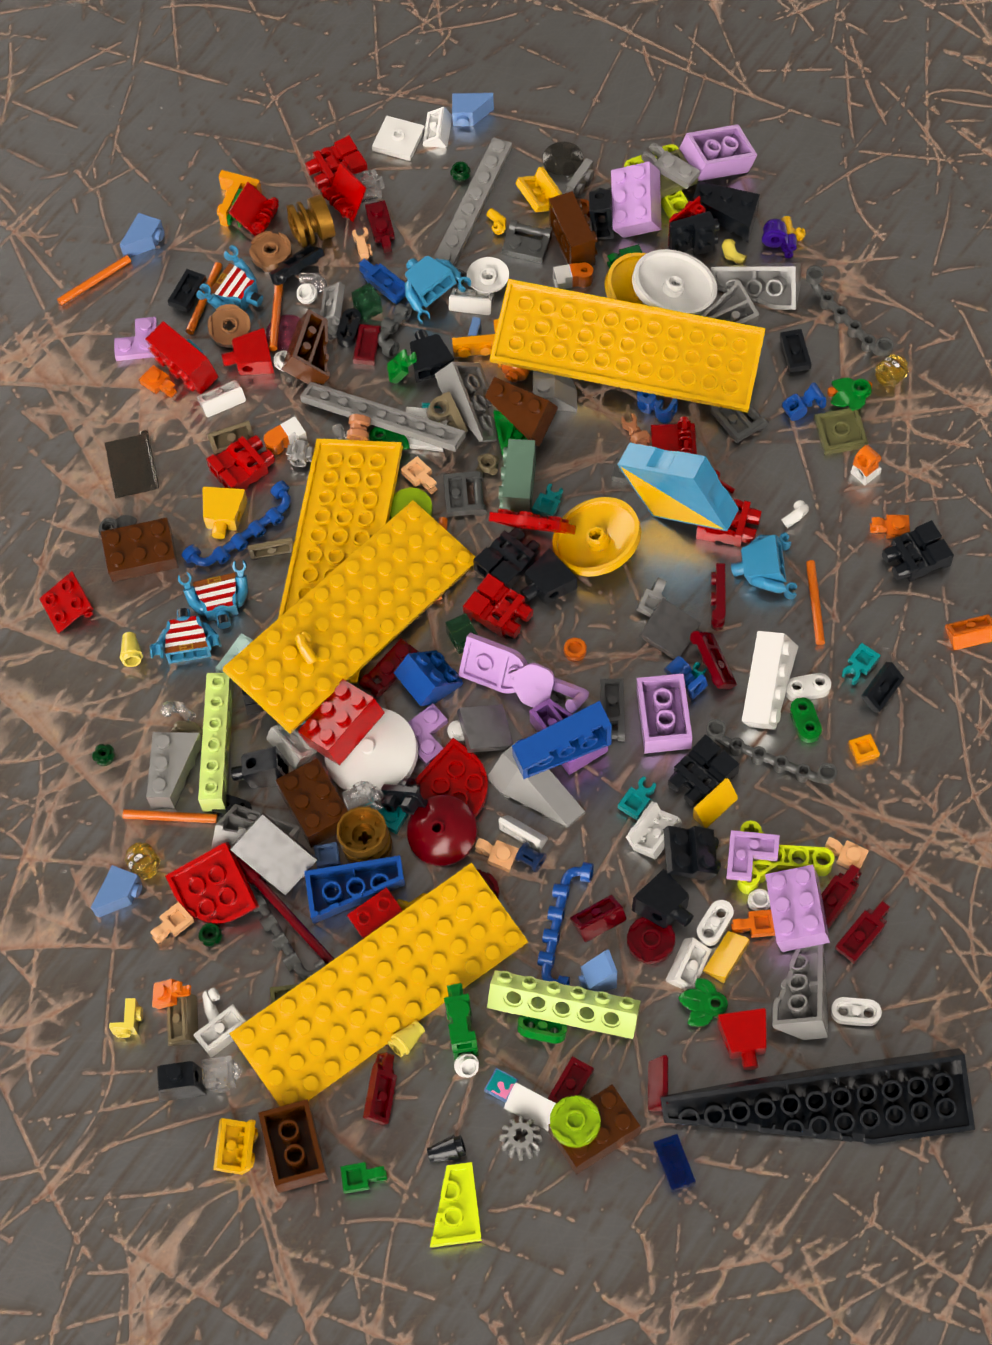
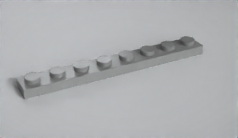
[433,137,512,266]
[300,382,466,452]

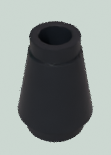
[427,1135,466,1163]

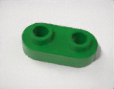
[790,697,822,743]
[517,1015,567,1044]

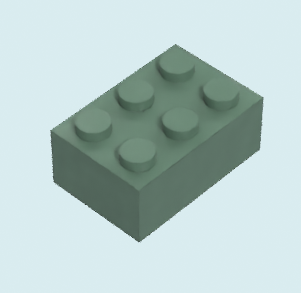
[499,439,536,512]

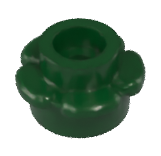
[450,162,471,181]
[92,744,115,766]
[198,923,222,947]

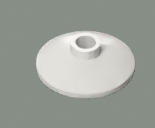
[467,257,509,293]

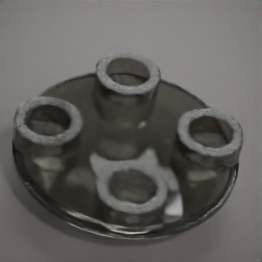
[542,142,584,178]

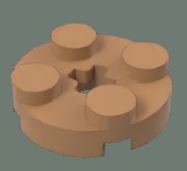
[249,231,292,272]
[208,304,251,348]

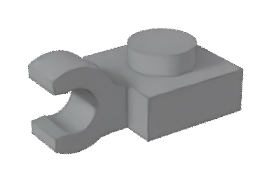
[636,577,667,617]

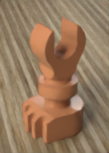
[621,413,652,446]

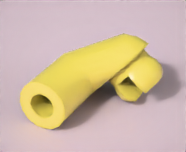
[722,238,747,265]

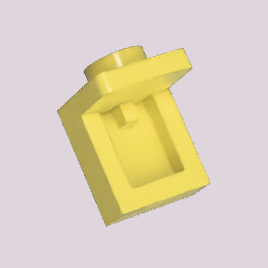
[109,998,143,1038]

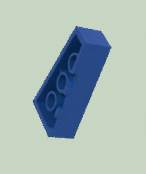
[512,701,612,779]
[304,855,406,924]

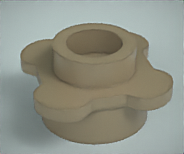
[476,453,499,475]

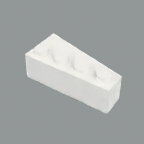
[742,631,798,730]

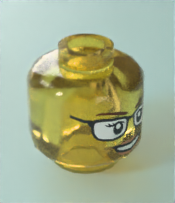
[875,354,908,387]
[125,842,161,879]

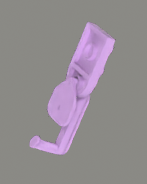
[458,633,589,713]

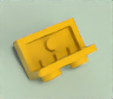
[515,167,562,213]
[213,1118,258,1175]

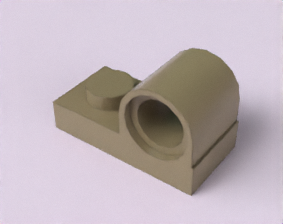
[426,391,468,434]

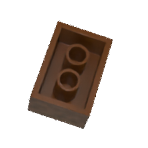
[549,191,598,266]
[100,517,179,582]
[275,758,348,848]
[548,1084,641,1175]
[258,1099,328,1193]

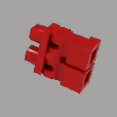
[305,135,369,190]
[206,435,275,490]
[696,499,762,547]
[463,573,533,638]

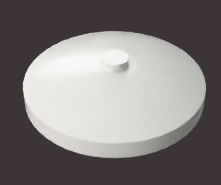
[632,249,717,316]
[325,708,418,798]

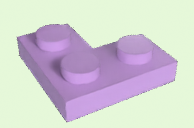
[114,317,158,361]
[408,703,448,767]
[726,830,780,882]

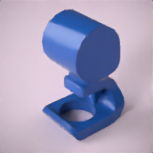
[782,383,826,421]
[637,391,678,424]
[664,656,708,700]

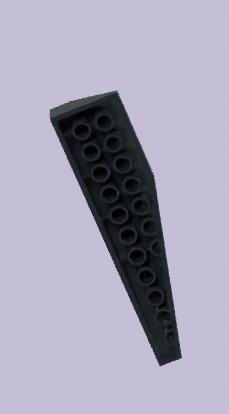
[660,1048,975,1144]

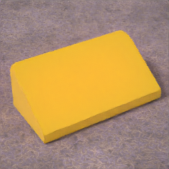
[693,778,738,828]
[703,931,750,984]

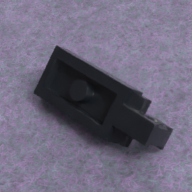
[269,245,325,286]

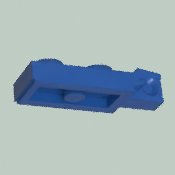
[359,258,406,305]

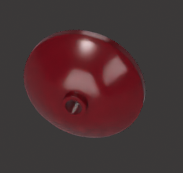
[407,795,478,867]

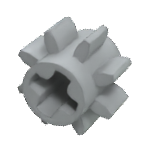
[286,440,313,467]

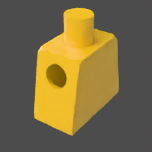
[203,487,248,539]

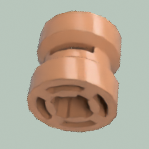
[346,414,371,441]

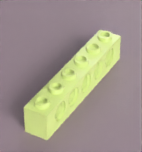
[198,673,234,812]
[487,970,641,1039]

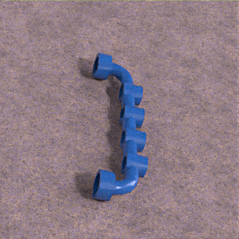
[181,480,291,567]
[537,862,594,986]

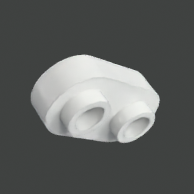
[785,673,831,701]
[696,900,734,946]
[831,997,882,1026]

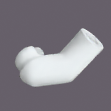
[781,500,809,529]
[202,988,220,1022]

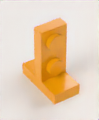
[217,170,262,227]
[452,319,502,368]

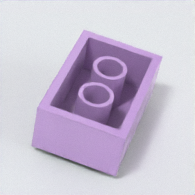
[679,124,757,181]
[611,161,662,238]
[636,674,692,754]
[765,865,830,952]

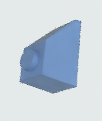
[452,93,494,127]
[120,213,165,257]
[91,865,142,917]
[578,949,617,992]

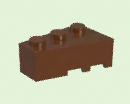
[281,309,330,385]
[485,377,558,447]

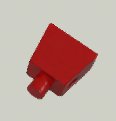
[221,328,274,376]
[717,1008,766,1070]

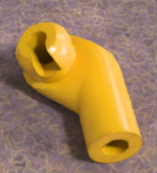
[781,216,806,242]

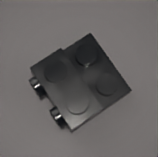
[669,211,720,255]
[663,825,721,881]

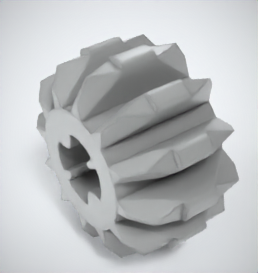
[499,1116,543,1161]

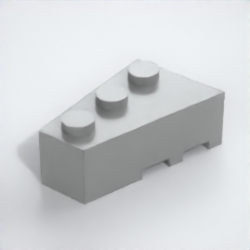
[701,280,760,326]
[146,732,202,808]
[211,804,300,849]

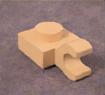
[352,227,373,262]
[400,456,438,495]
[825,837,869,869]
[475,838,519,873]
[150,902,194,944]

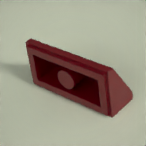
[570,895,626,942]
[648,1055,668,1111]

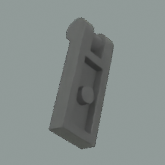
[600,679,625,742]

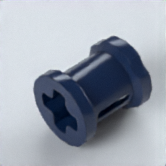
[515,842,547,873]

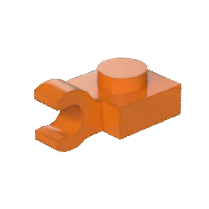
[139,365,177,398]
[870,515,910,539]
[731,909,775,938]
[152,979,191,1009]

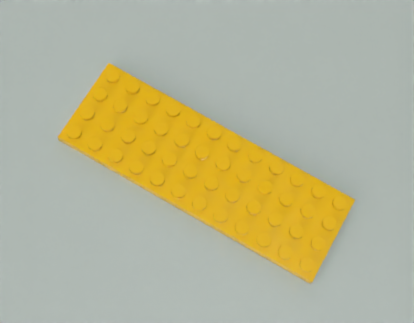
[490,279,766,413]
[278,438,403,684]
[223,500,475,734]
[229,863,528,1107]

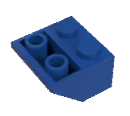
[394,650,463,706]

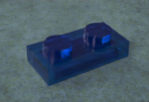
[653,1134,696,1193]

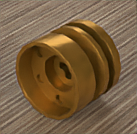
[287,194,336,248]
[336,807,393,863]

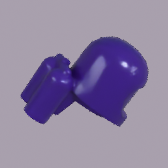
[762,219,797,259]

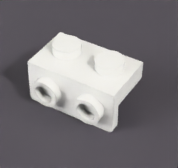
[626,801,682,859]

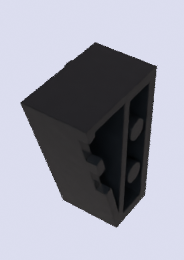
[693,181,760,242]

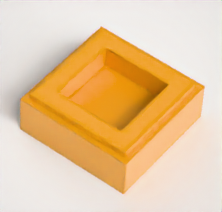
[848,733,880,764]

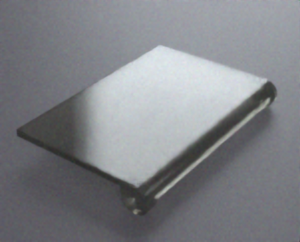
[105,430,159,499]

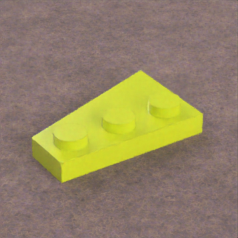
[430,1162,482,1248]

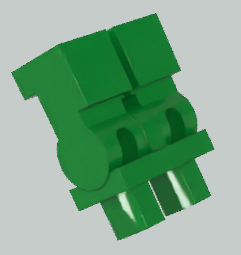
[444,983,479,1060]

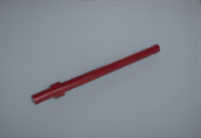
[237,857,335,964]

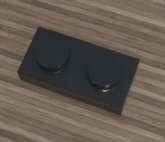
[168,269,207,312]
[780,329,812,373]
[861,662,904,712]

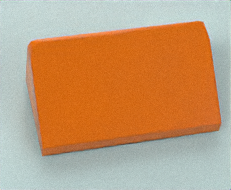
[945,614,992,650]

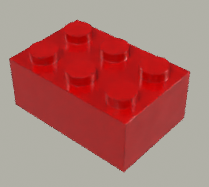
[145,321,219,394]
[297,679,385,766]

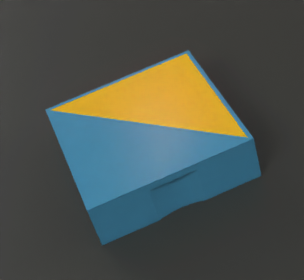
[617,443,739,531]

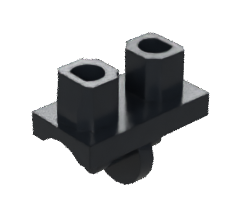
[381,777,428,815]

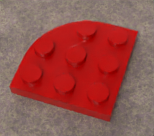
[489,509,576,535]
[415,738,488,818]
[165,842,259,924]

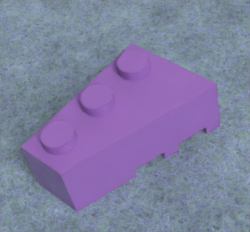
[529,699,608,775]

